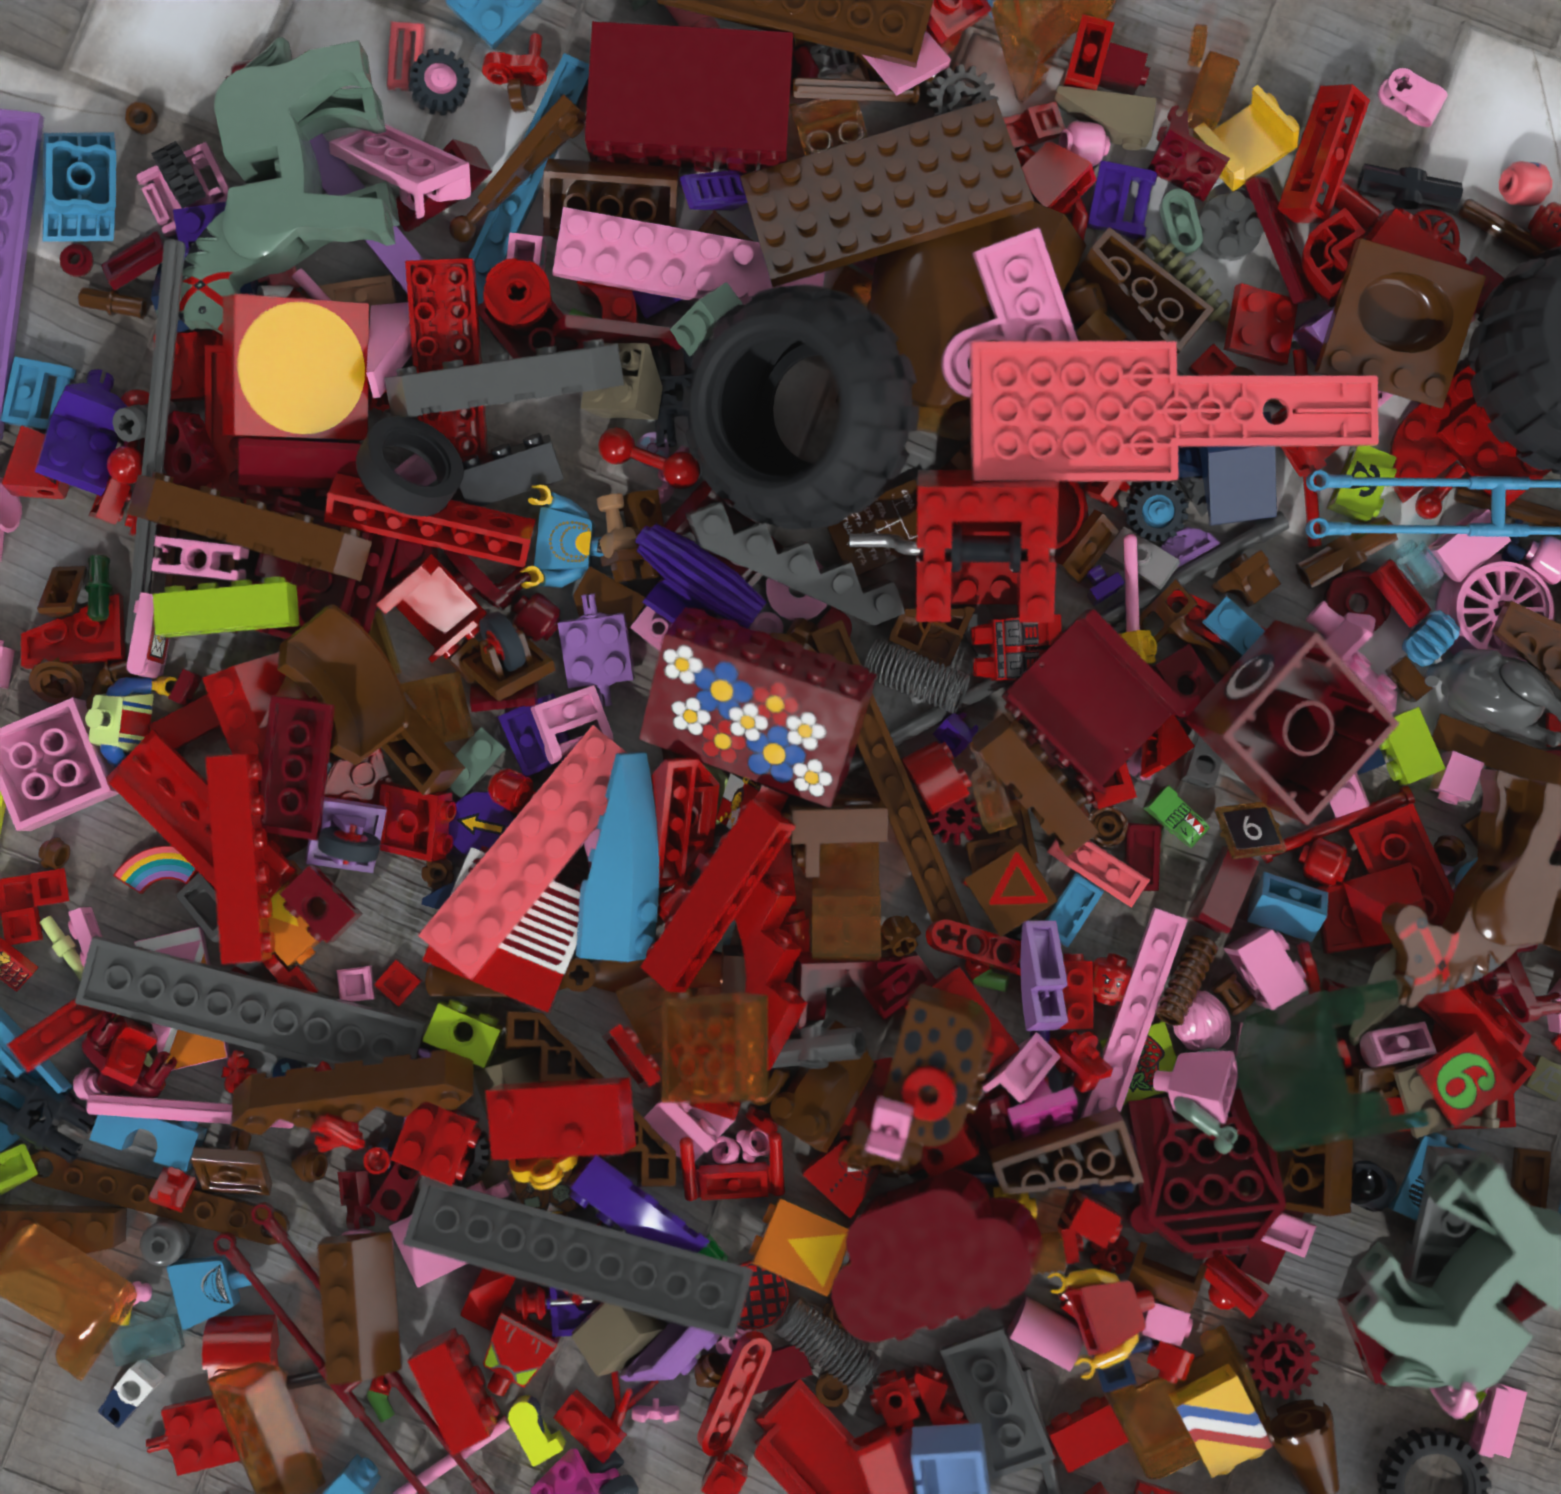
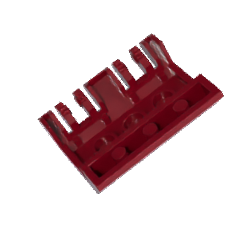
[251,496,397,639]

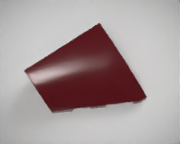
[470,681,539,712]

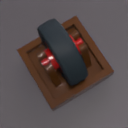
[462,612,556,701]

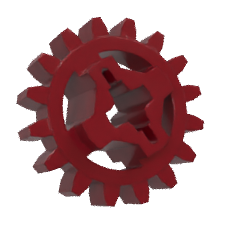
[1243,1321,1320,1399]

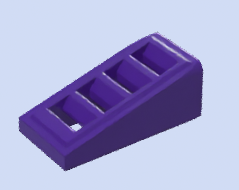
[680,171,747,211]

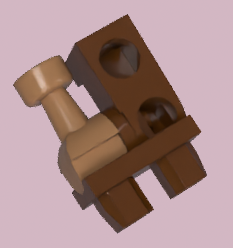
[596,489,664,583]

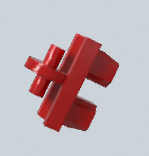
[1048,1032,1114,1093]

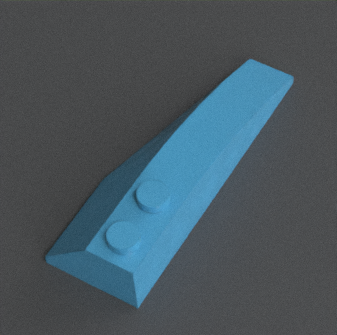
[576,752,659,962]

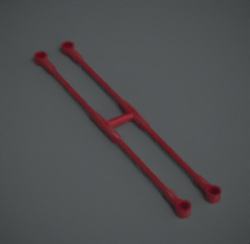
[213,1202,499,1494]

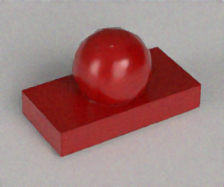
[1197,1250,1270,1319]

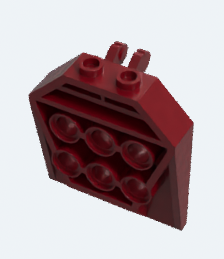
[1127,1087,1286,1259]

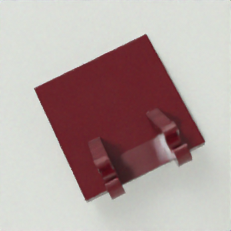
[1147,105,1230,202]

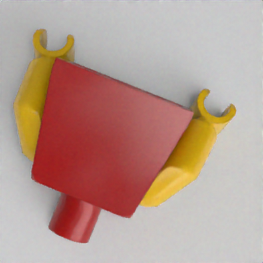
[1048,1268,1155,1379]

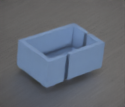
[911,1423,991,1494]

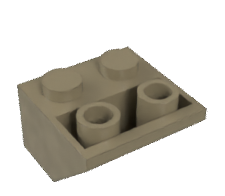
[581,343,663,420]

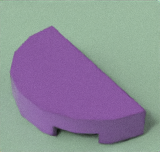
[1160,527,1220,569]

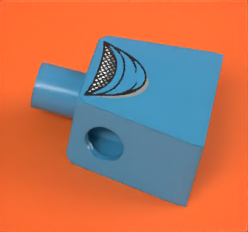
[166,1255,253,1330]

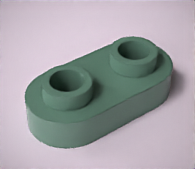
[1159,189,1203,257]

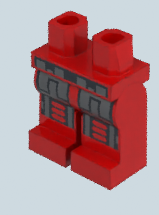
[971,614,1062,681]

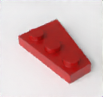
[21,593,125,669]

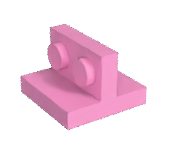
[643,1081,736,1161]

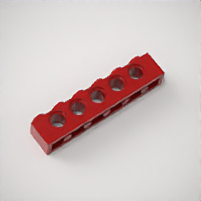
[324,473,536,568]

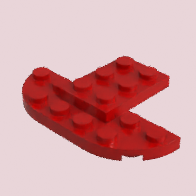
[1390,365,1551,508]

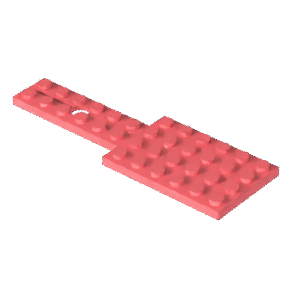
[970,341,1378,482]

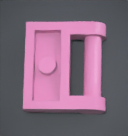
[531,685,614,764]

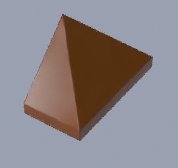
[37,566,87,618]

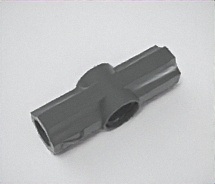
[772,1027,866,1069]

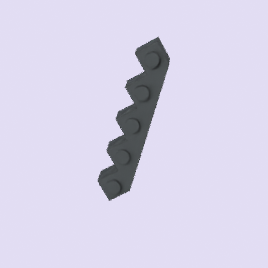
[384,339,624,417]
[685,501,905,625]

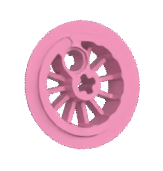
[1435,554,1555,662]

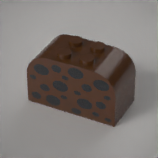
[883,983,993,1146]

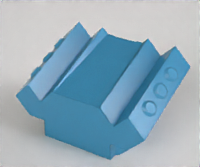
[42,132,116,242]

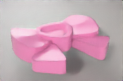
[632,1398,680,1423]

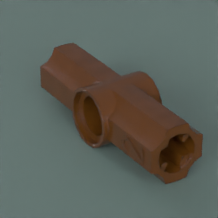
[1295,515,1398,589]

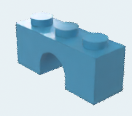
[89,1095,208,1172]

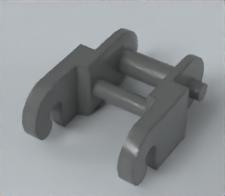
[810,44,857,79]

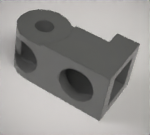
[1179,732,1222,789]

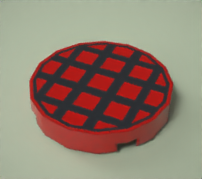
[738,1260,789,1330]

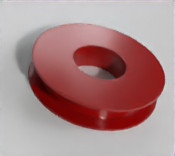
[902,1067,956,1121]

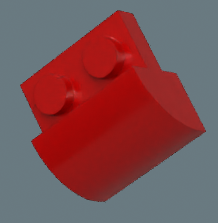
[202,1314,280,1390]

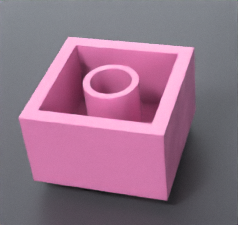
[1223,927,1308,1010]

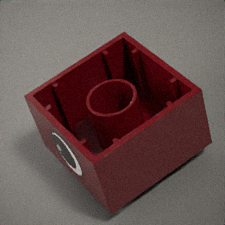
[1185,620,1399,826]

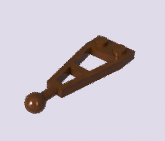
[449,94,586,242]

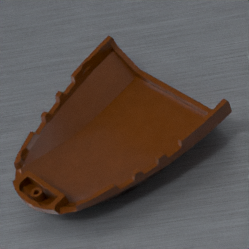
[869,201,1086,409]

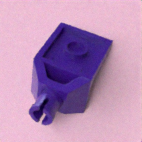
[35,369,128,496]

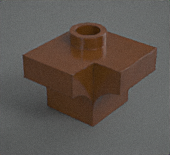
[1211,550,1281,607]

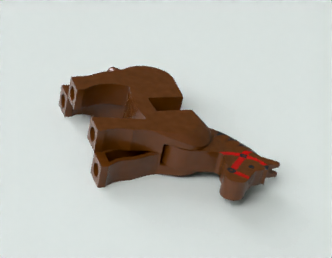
[1381,769,1561,1007]

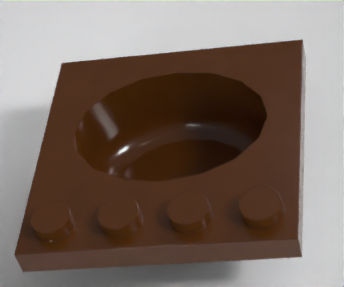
[1314,238,1486,408]

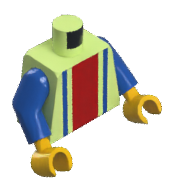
[85,675,177,767]

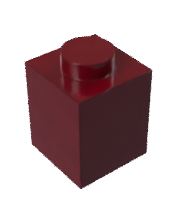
[1098,42,1151,95]

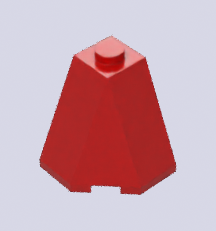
[845,1419,915,1494]

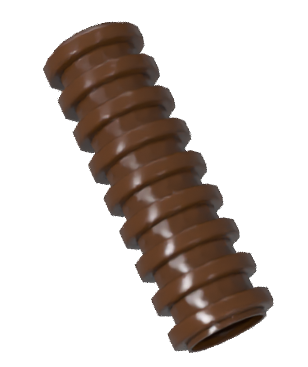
[1155,935,1218,1026]

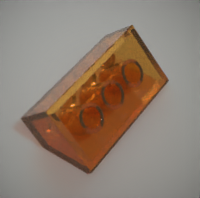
[207,1361,326,1494]

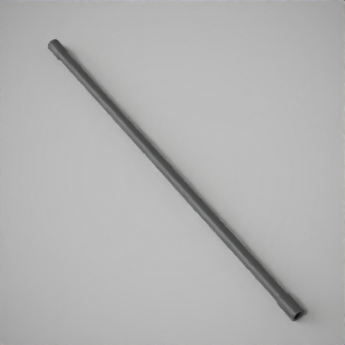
[783,511,1289,795]

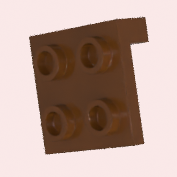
[838,1121,923,1178]

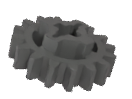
[925,64,998,118]

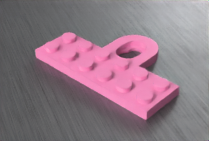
[941,228,1078,398]

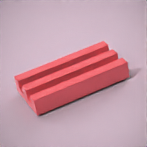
[387,22,425,91]

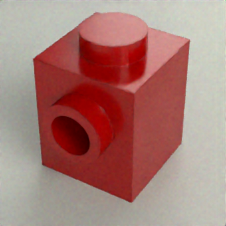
[701,1453,748,1494]

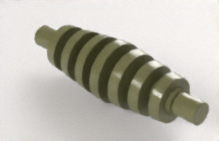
[1143,234,1230,331]

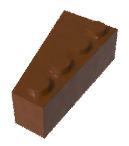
[1078,227,1214,356]
[987,1107,1144,1195]
[0,1204,127,1274]

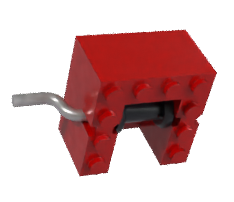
[850,470,1058,623]

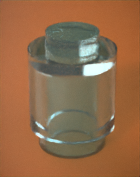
[1395,539,1444,590]

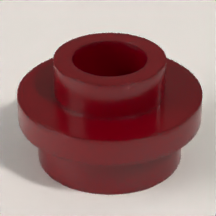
[59,244,94,277]

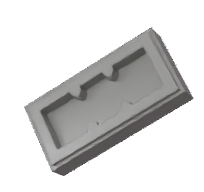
[1105,526,1180,590]

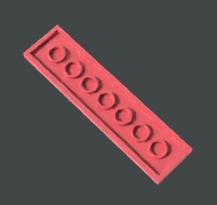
[418,725,627,979]

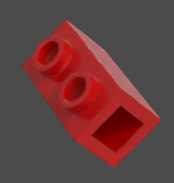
[1059,953,1094,1029]

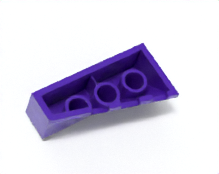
[565,1155,709,1253]

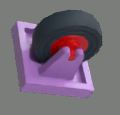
[305,797,387,873]

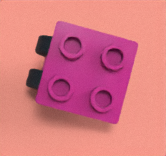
[530,1449,639,1494]

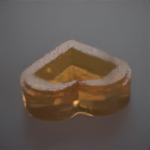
[1187,24,1207,67]

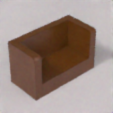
[1127,1241,1207,1314]

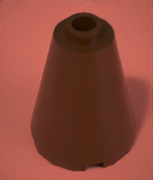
[1264,1399,1340,1494]

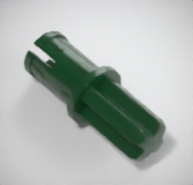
[85,555,113,622]

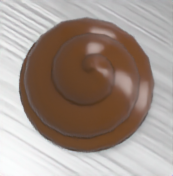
[291,1148,328,1183]
[694,1353,727,1388]

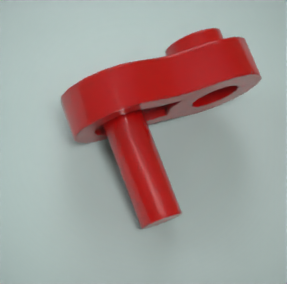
[482,34,549,86]

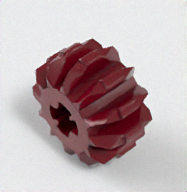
[926,798,983,845]

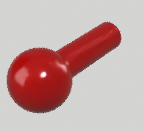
[1415,463,1467,520]

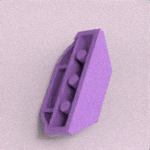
[620,1321,720,1381]

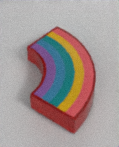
[113,845,198,894]

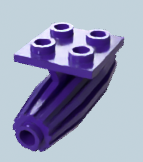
[635,524,767,629]

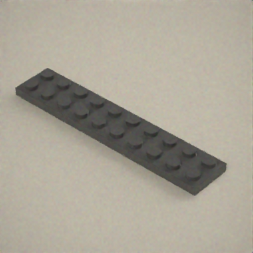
[75,936,426,1069]
[403,1177,753,1339]

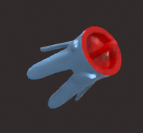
[363,1137,393,1174]

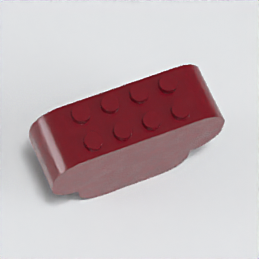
[831,1170,1043,1342]

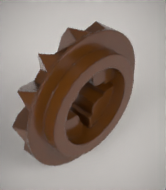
[29,657,86,704]

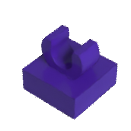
[1087,564,1125,606]
[933,712,979,758]

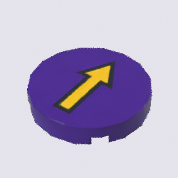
[448,792,514,855]

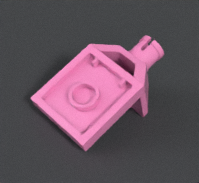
[1305,601,1398,714]

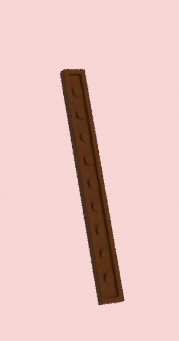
[810,620,971,943]

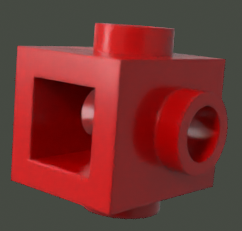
[869,1369,921,1429]

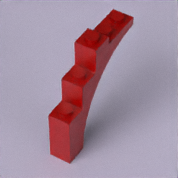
[694,851,808,1073]

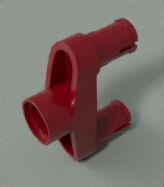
[443,549,532,611]
[1479,943,1561,1023]
[82,1011,177,1098]

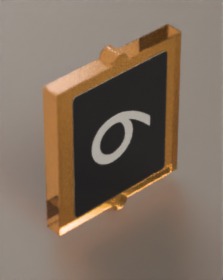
[1214,802,1287,859]

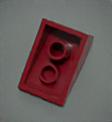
[664,479,784,587]

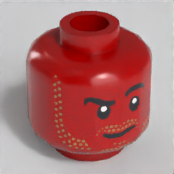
[1527,202,1561,249]
[1093,953,1132,1006]

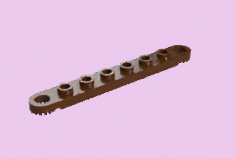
[30,1150,290,1245]

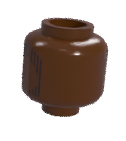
[1062,278,1108,328]

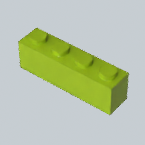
[153,577,300,638]

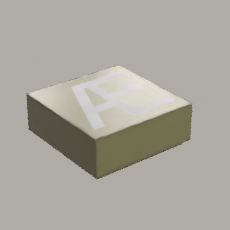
[1522,1055,1561,1102]

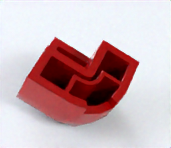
[1302,207,1366,307]

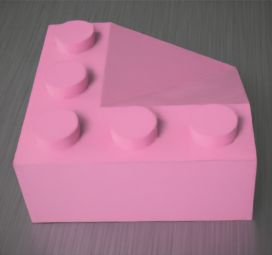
[0,698,119,831]

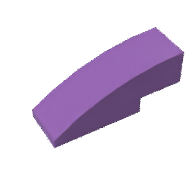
[1021,921,1068,1031]

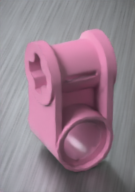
[1378,68,1448,127]

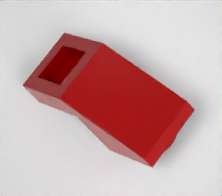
[912,1365,969,1426]

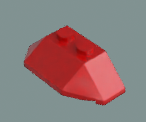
[651,757,720,888]

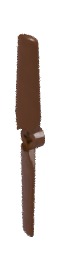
[425,953,722,997]

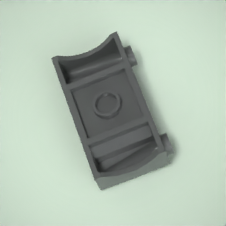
[1400,1145,1504,1284]

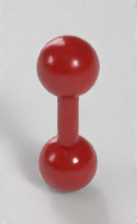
[107,389,150,484]
[598,427,700,489]

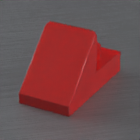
[101,1016,158,1086]

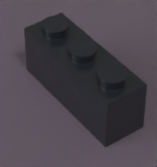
[460,433,564,507]

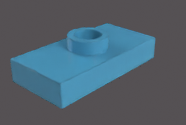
[1044,873,1104,947]

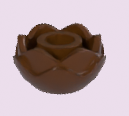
[1090,805,1128,847]

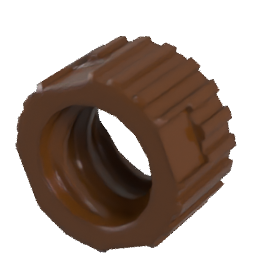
[125,102,158,135]

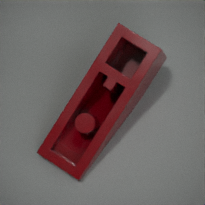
[396,139,493,232]

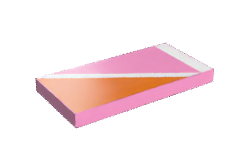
[134,926,230,1071]

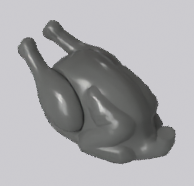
[1424,649,1561,747]

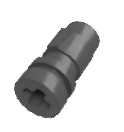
[113,401,179,442]

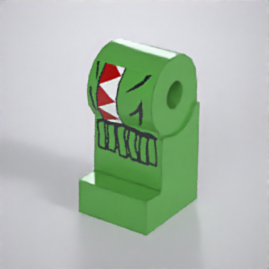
[1143,785,1210,848]

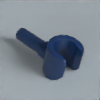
[1501,519,1527,563]

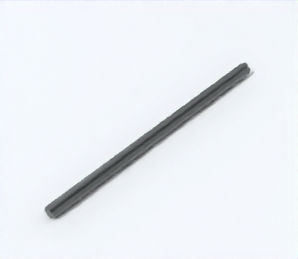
[125,239,186,644]

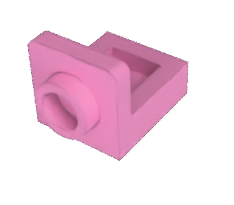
[866,1097,913,1160]

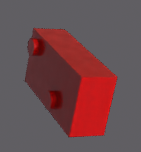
[486,1077,636,1160]

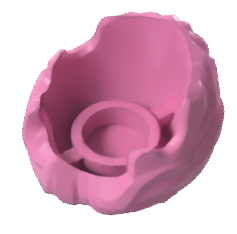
[1173,990,1231,1052]

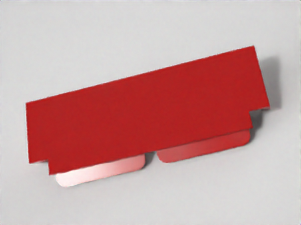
[754,1379,865,1494]

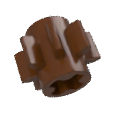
[877,915,921,957]

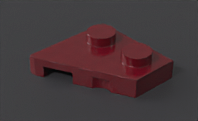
[845,951,937,1020]

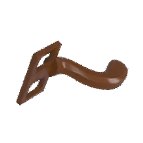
[1139,579,1233,677]

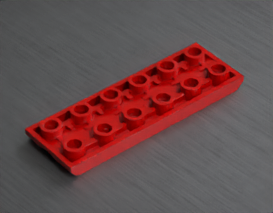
[405,258,488,459]
[106,729,298,898]

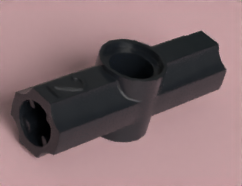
[1356,164,1463,213]

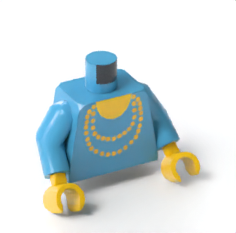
[520,485,604,589]

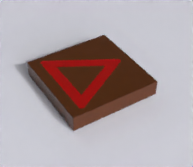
[964,843,1058,937]

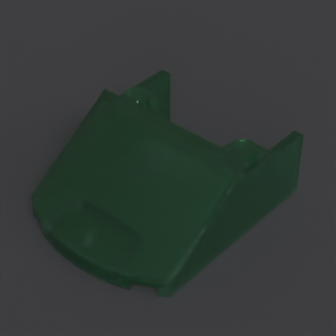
[1237,979,1430,1152]

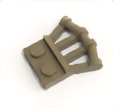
[1393,1034,1500,1138]

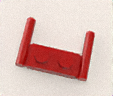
[679,1132,785,1201]

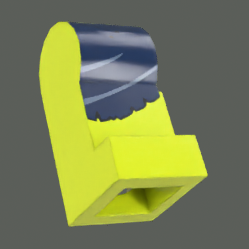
[508,1395,566,1467]

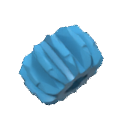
[1402,610,1460,667]

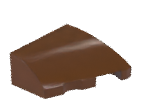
[888,607,975,668]

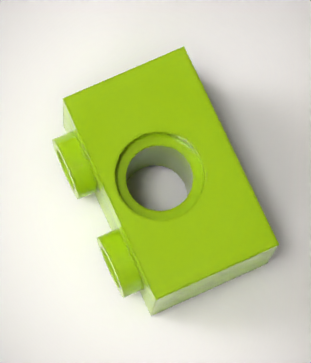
[422,999,505,1068]

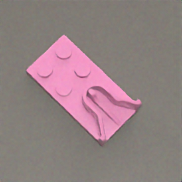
[329,124,471,219]

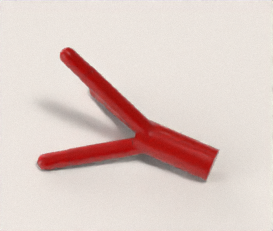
[610,1371,659,1429]

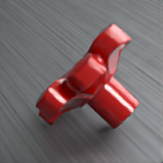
[221,1050,257,1093]
[1089,1236,1133,1274]

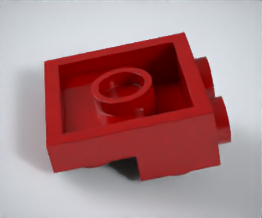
[379,782,457,862]
[390,1101,482,1186]

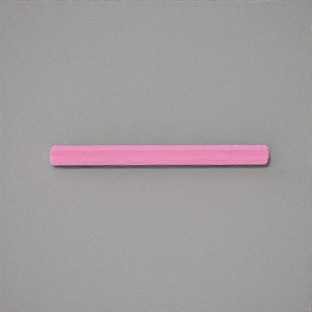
[87,1094,294,1128]

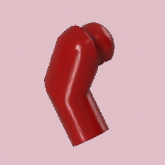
[1064,198,1089,241]

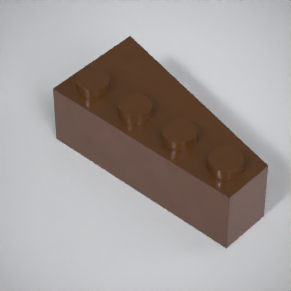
[972,713,1099,857]

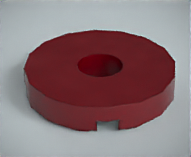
[1323,570,1391,632]

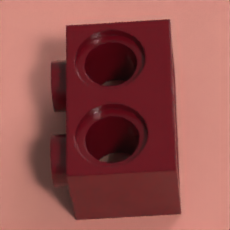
[164,411,223,491]

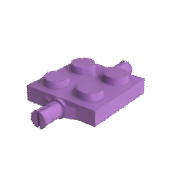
[558,593,635,707]

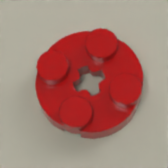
[483,258,552,329]

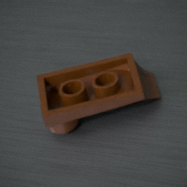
[770,1019,878,1153]

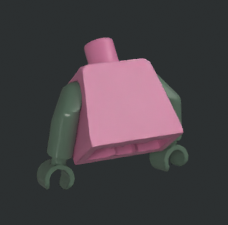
[1153,1048,1255,1153]

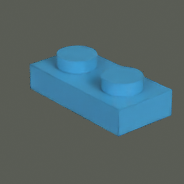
[1202,596,1265,657]

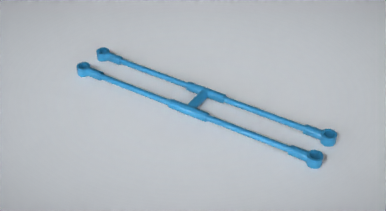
[1305,470,1561,539]

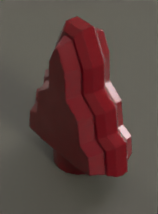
[966,1079,1011,1149]

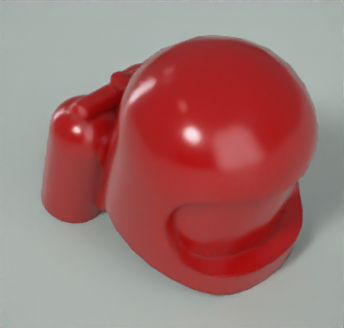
[488,768,537,815]

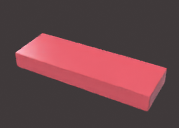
[1047,838,1150,908]

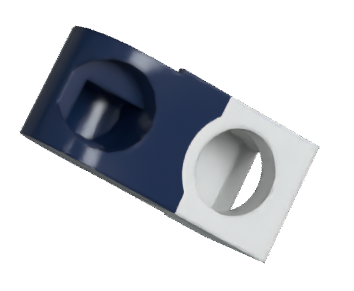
[97,1357,166,1429]

